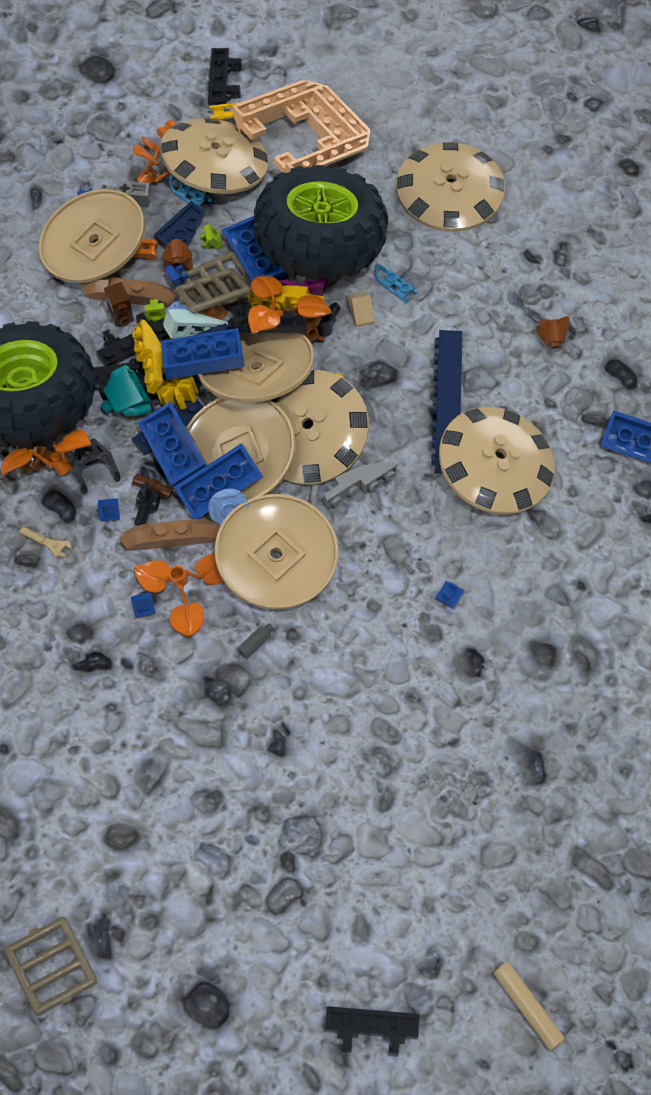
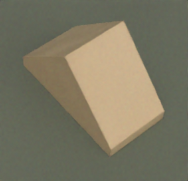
[346,291,375,327]

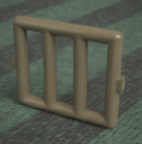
[182,251,252,308]
[175,268,251,313]
[4,917,97,1016]

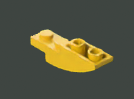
[247,286,325,312]
[132,320,165,394]

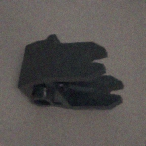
[73,438,121,494]

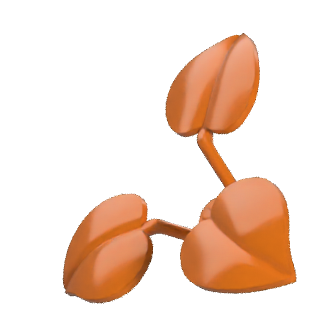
[133,136,202,191]
[248,276,331,334]
[1,430,92,476]
[134,553,223,637]

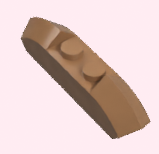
[81,277,176,308]
[120,519,221,551]

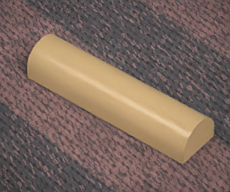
[493,962,565,1051]

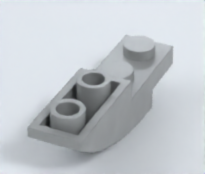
[323,462,397,509]

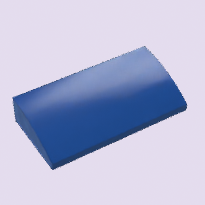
[222,216,288,282]
[161,328,245,379]
[138,401,208,487]
[600,410,651,464]
[174,443,263,519]

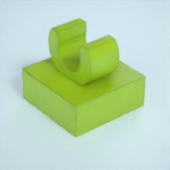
[200,224,223,249]
[145,299,165,322]

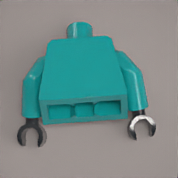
[101,358,161,416]

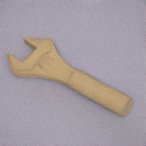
[20,526,73,558]

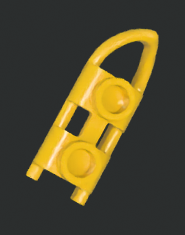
[209,102,241,120]

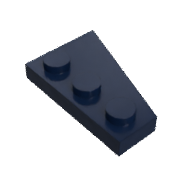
[154,200,205,248]

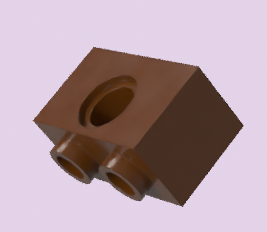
[104,282,134,327]

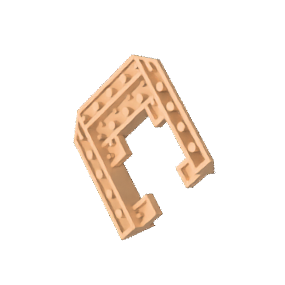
[232,80,370,173]

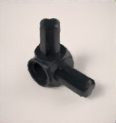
[298,302,341,337]
[134,482,161,526]

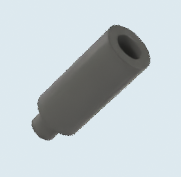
[237,623,274,659]

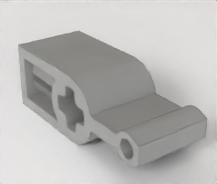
[101,181,151,207]

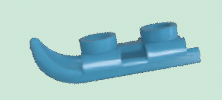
[169,175,213,210]
[374,263,418,303]

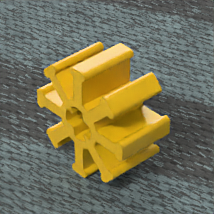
[156,375,199,410]

